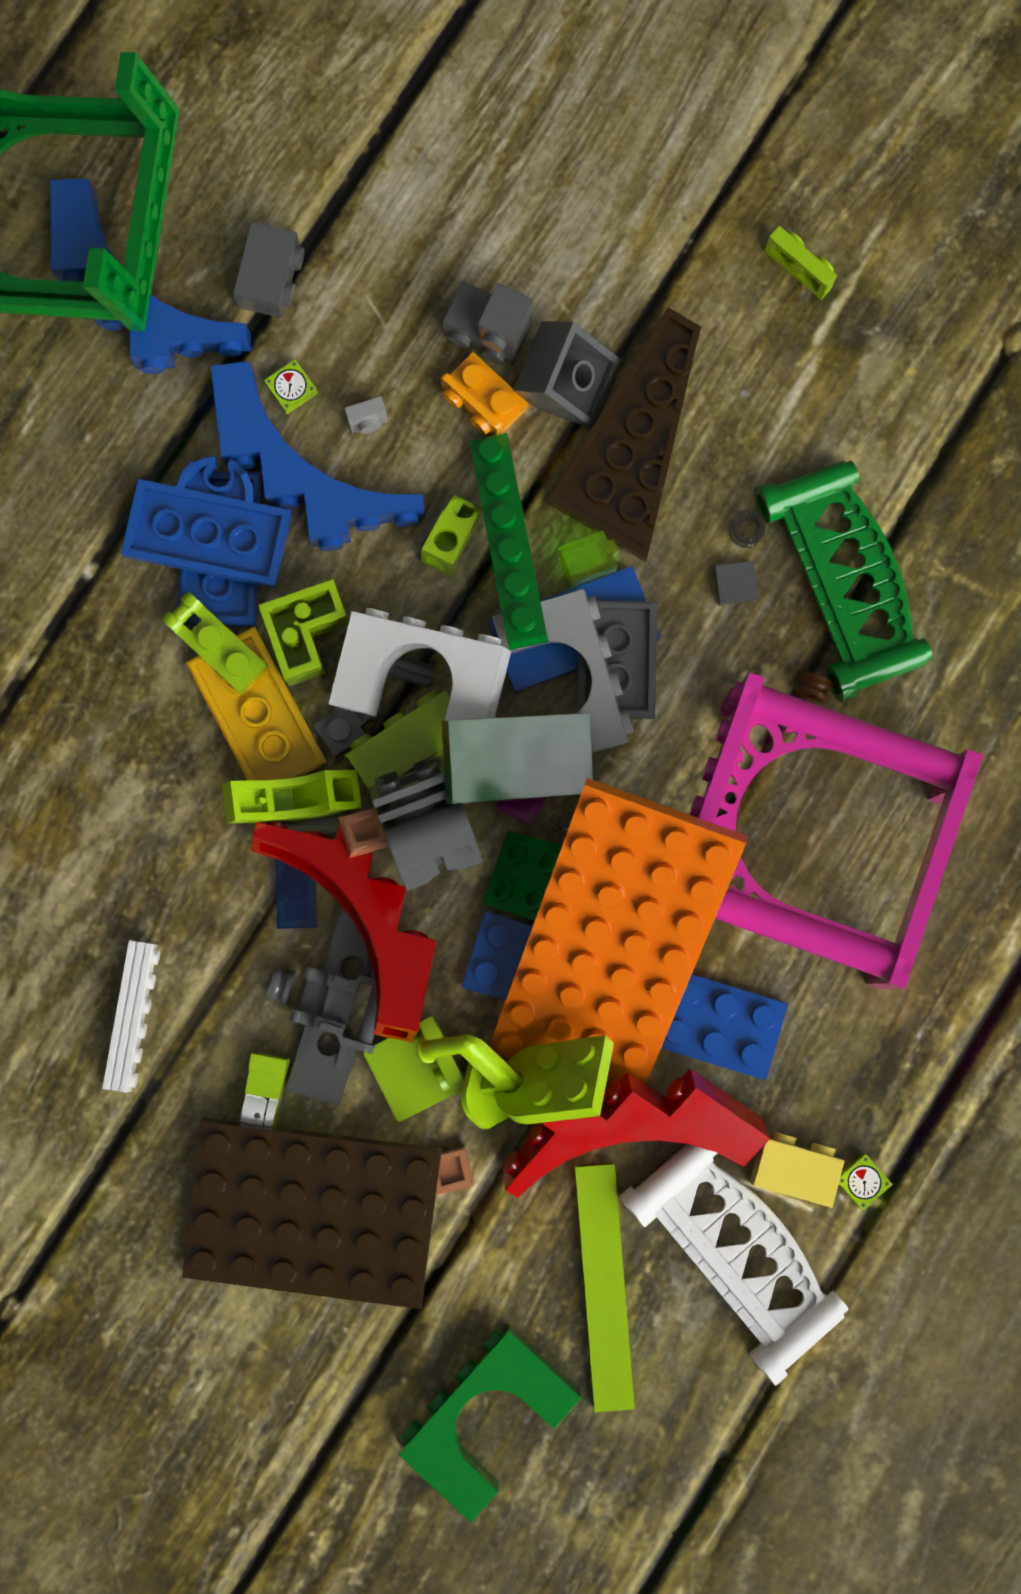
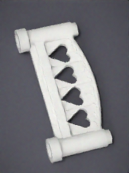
[618,1144,849,1386]

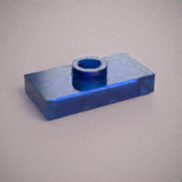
[275,859,318,929]

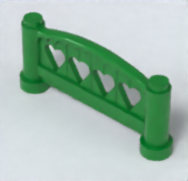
[754,460,933,702]

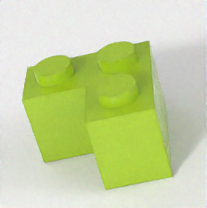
[258,579,349,686]

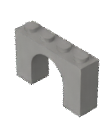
[492,589,634,753]

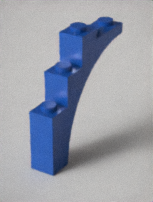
[50,179,251,374]
[211,361,426,551]

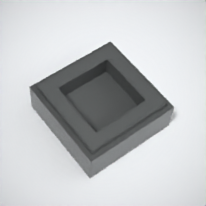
[714,561,759,606]

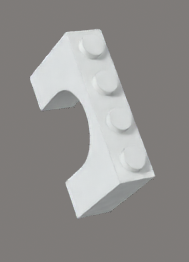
[329,608,511,721]

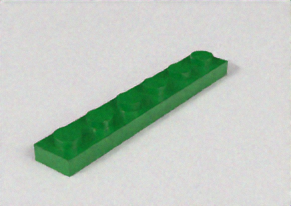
[469,433,549,650]

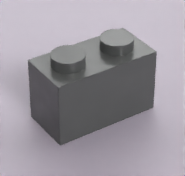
[233,222,304,318]

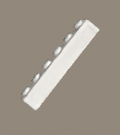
[102,940,160,1093]

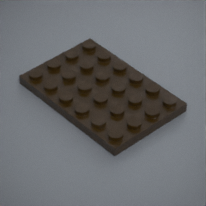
[182,1117,442,1309]

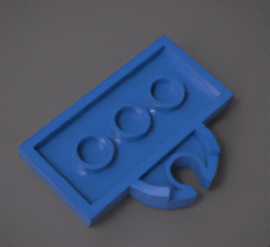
[121,456,293,589]

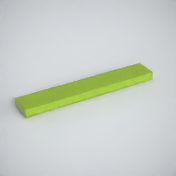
[575,1163,635,1413]

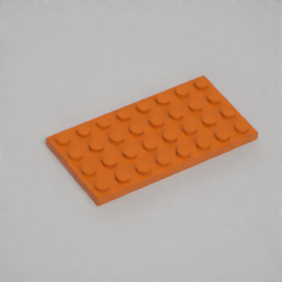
[489,778,748,1094]

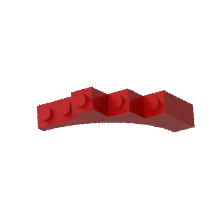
[251,821,436,1043]
[502,1068,770,1198]

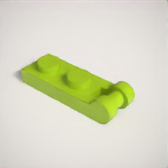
[161,591,268,695]

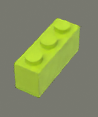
[346,690,450,791]

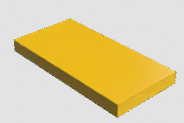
[185,626,328,780]

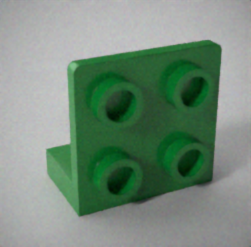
[483,831,562,921]

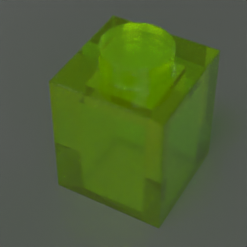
[558,531,621,589]

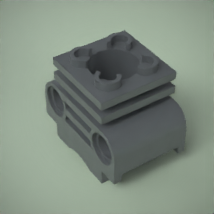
[369,757,484,891]

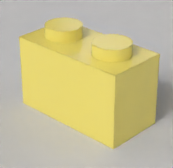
[749,1131,845,1208]

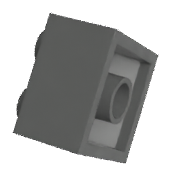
[513,321,621,429]

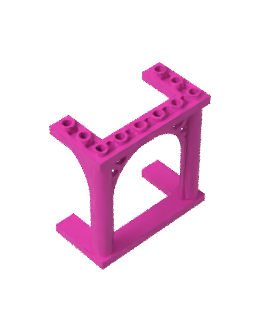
[689,672,983,989]

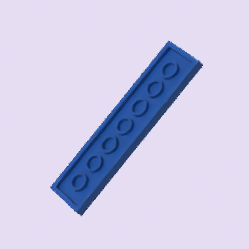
[462,911,788,1080]

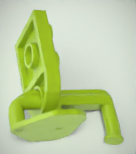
[416,1034,614,1129]

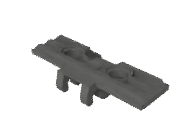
[286,908,377,1106]

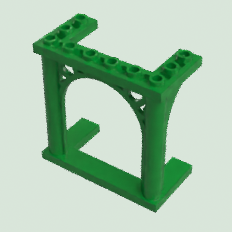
[0,52,180,332]

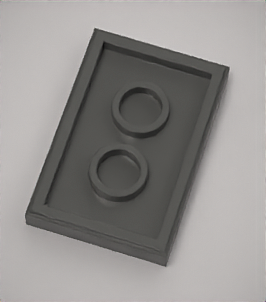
[577,600,657,719]

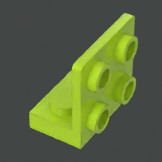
[364,1015,465,1122]

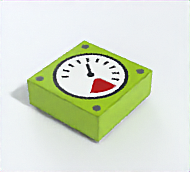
[264,359,318,415]
[839,1153,893,1211]

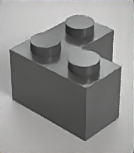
[443,281,533,366]

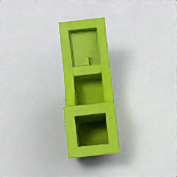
[222,770,362,825]

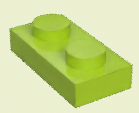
[764,226,837,300]

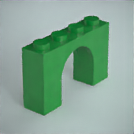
[398,1324,581,1523]

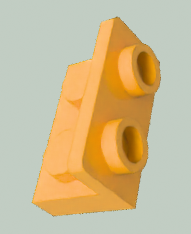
[441,352,529,436]

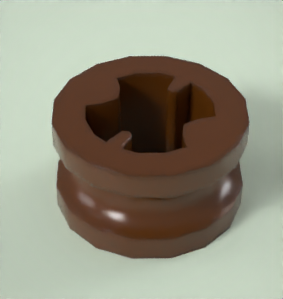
[794,672,834,703]

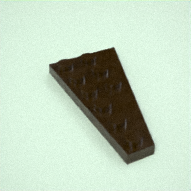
[547,307,701,562]

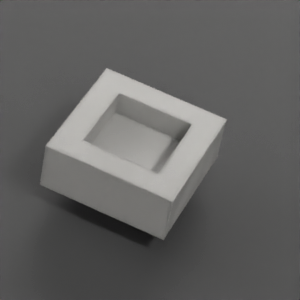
[344,396,388,434]

